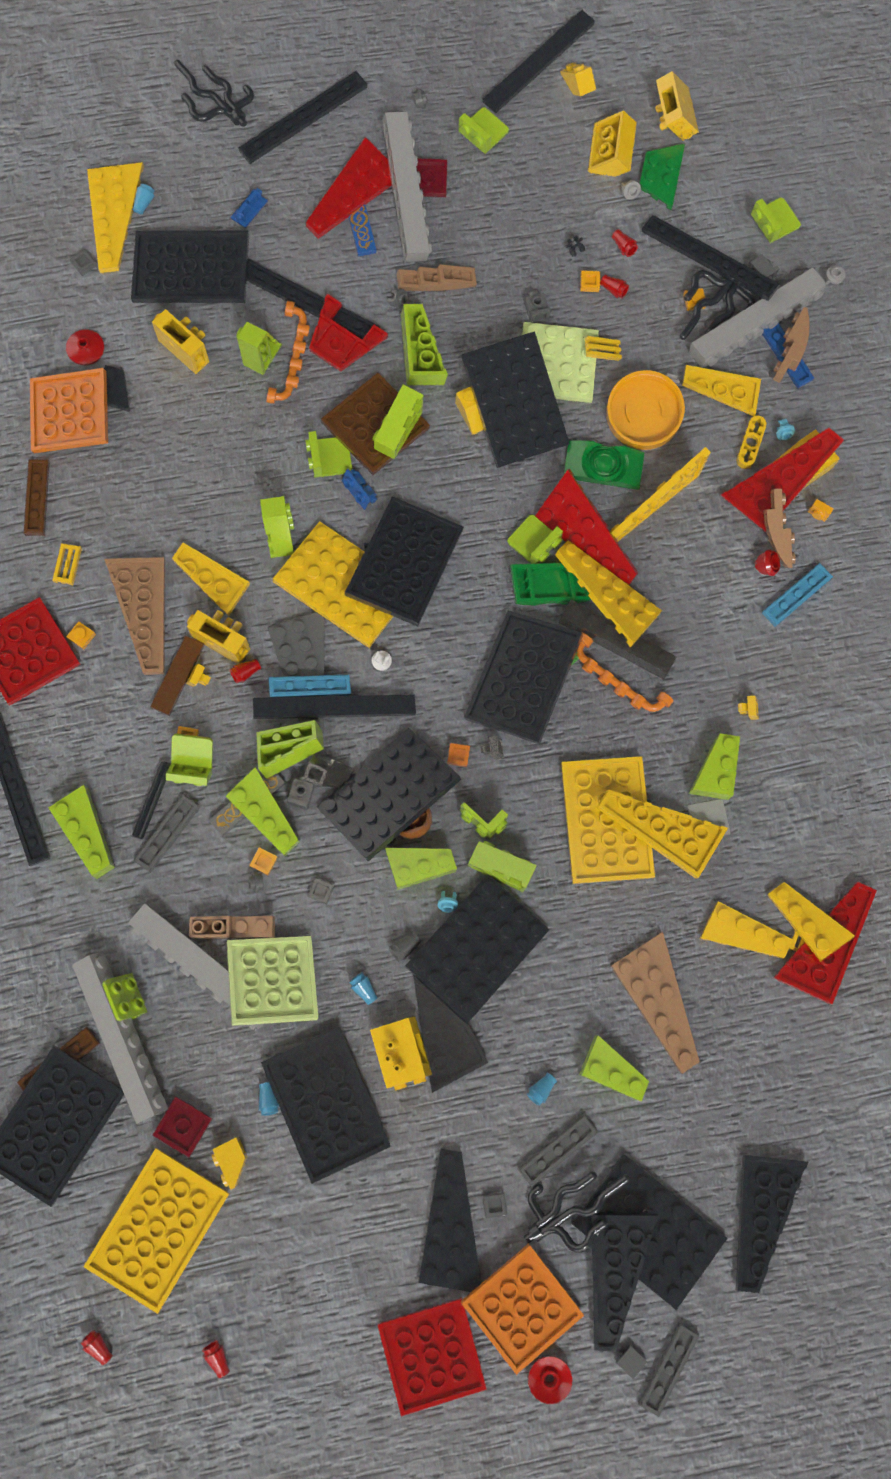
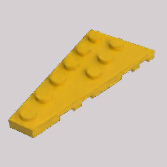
[87,162,144,273]
[610,447,711,541]
[556,541,662,648]
[596,790,728,879]

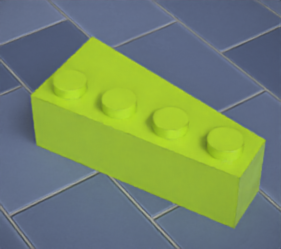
[401,304,448,385]
[226,767,300,856]
[48,785,115,879]

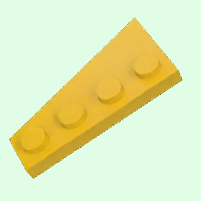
[682,365,761,416]
[172,543,250,616]
[767,882,855,962]
[699,901,793,959]

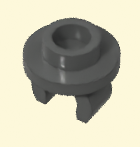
[387,289,408,309]

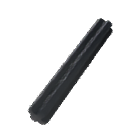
[132,761,171,839]

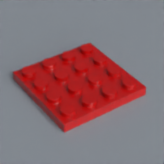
[0,597,81,706]
[377,1297,487,1416]

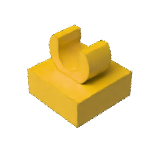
[186,664,211,687]
[738,696,759,720]

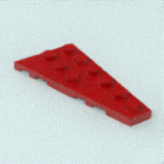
[306,137,392,239]
[720,428,844,532]
[773,882,877,1005]

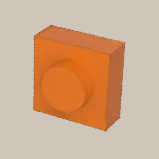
[447,743,470,767]

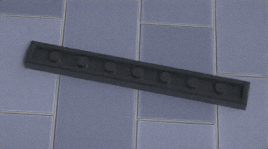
[483,10,595,114]
[238,71,367,164]
[642,215,779,301]
[247,259,380,340]
[253,694,416,719]
[0,713,50,866]

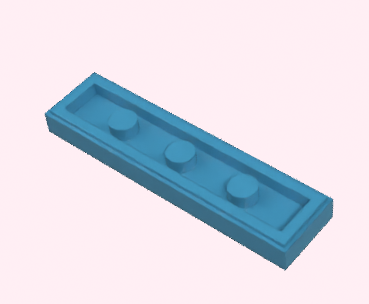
[762,563,833,627]
[268,675,351,697]

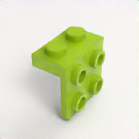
[459,107,509,154]
[751,198,801,243]
[305,431,352,478]
[507,515,563,564]
[166,733,213,786]
[460,802,508,839]
[102,973,148,1021]

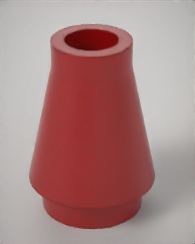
[612,229,638,257]
[600,275,629,299]
[229,658,261,684]
[80,1330,113,1366]
[202,1341,230,1378]

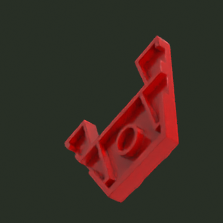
[309,294,388,372]

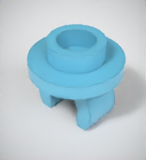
[776,419,795,440]
[437,891,458,913]

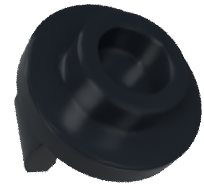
[565,235,585,257]

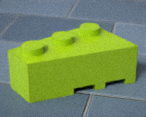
[236,322,282,375]
[373,384,424,459]
[260,496,294,558]
[256,720,324,779]
[688,733,740,800]
[467,841,537,892]
[385,848,457,890]
[579,1035,649,1102]

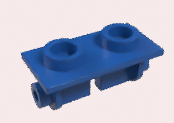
[230,188,268,228]
[341,469,377,510]

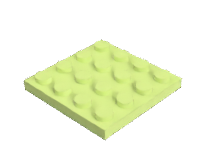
[522,322,599,403]
[226,936,318,1026]

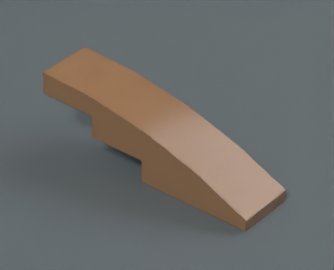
[397,264,477,291]

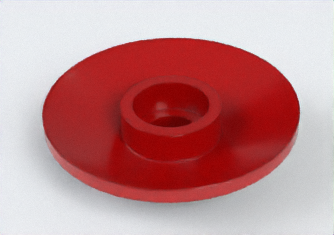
[66,329,105,365]
[528,1356,572,1404]

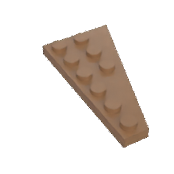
[104,557,165,675]
[611,932,700,1074]

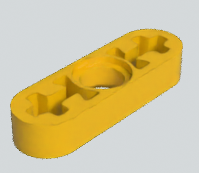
[736,415,767,469]

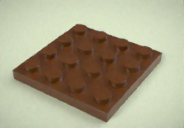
[321,373,430,475]

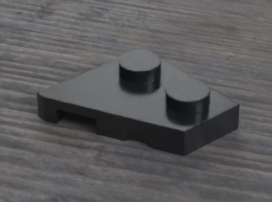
[104,365,130,412]

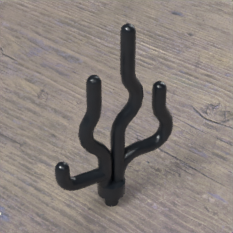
[174,60,254,127]
[679,270,755,340]
[524,1171,630,1253]

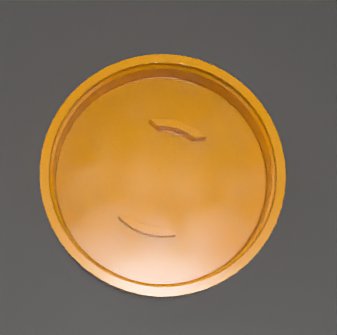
[606,370,685,450]

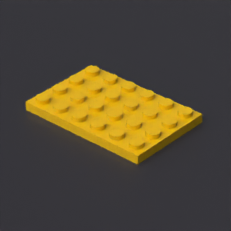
[272,521,394,648]
[561,756,655,884]
[83,1148,230,1314]

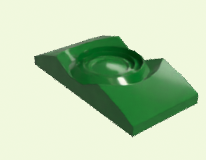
[564,440,645,490]
[510,563,591,606]

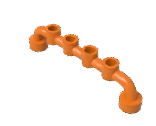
[267,301,310,404]
[577,632,674,712]

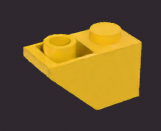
[560,62,596,96]
[211,1136,247,1190]

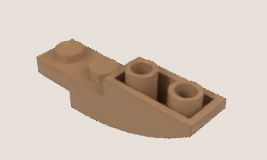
[773,307,809,383]
[763,489,795,568]
[189,916,275,939]

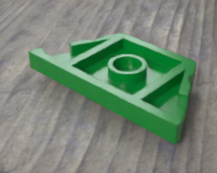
[639,144,685,210]

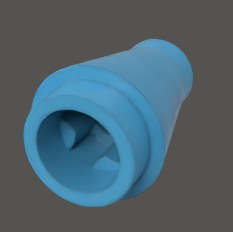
[132,184,155,215]
[349,972,378,1005]
[527,1073,557,1106]
[258,1082,279,1116]

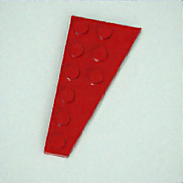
[535,469,638,585]

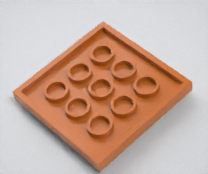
[30,368,108,453]
[461,1243,584,1375]

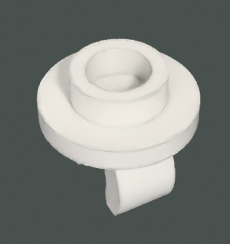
[372,651,392,671]

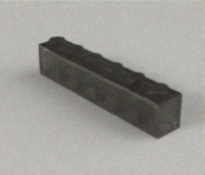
[559,600,677,680]

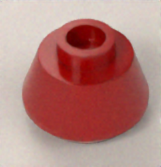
[755,549,780,576]

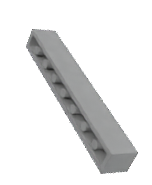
[383,112,432,262]
[689,268,826,368]
[128,903,264,1030]
[72,951,168,1124]

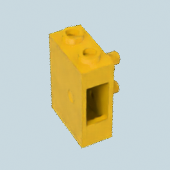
[655,71,699,141]
[152,309,209,374]
[187,610,250,664]
[370,1016,432,1090]

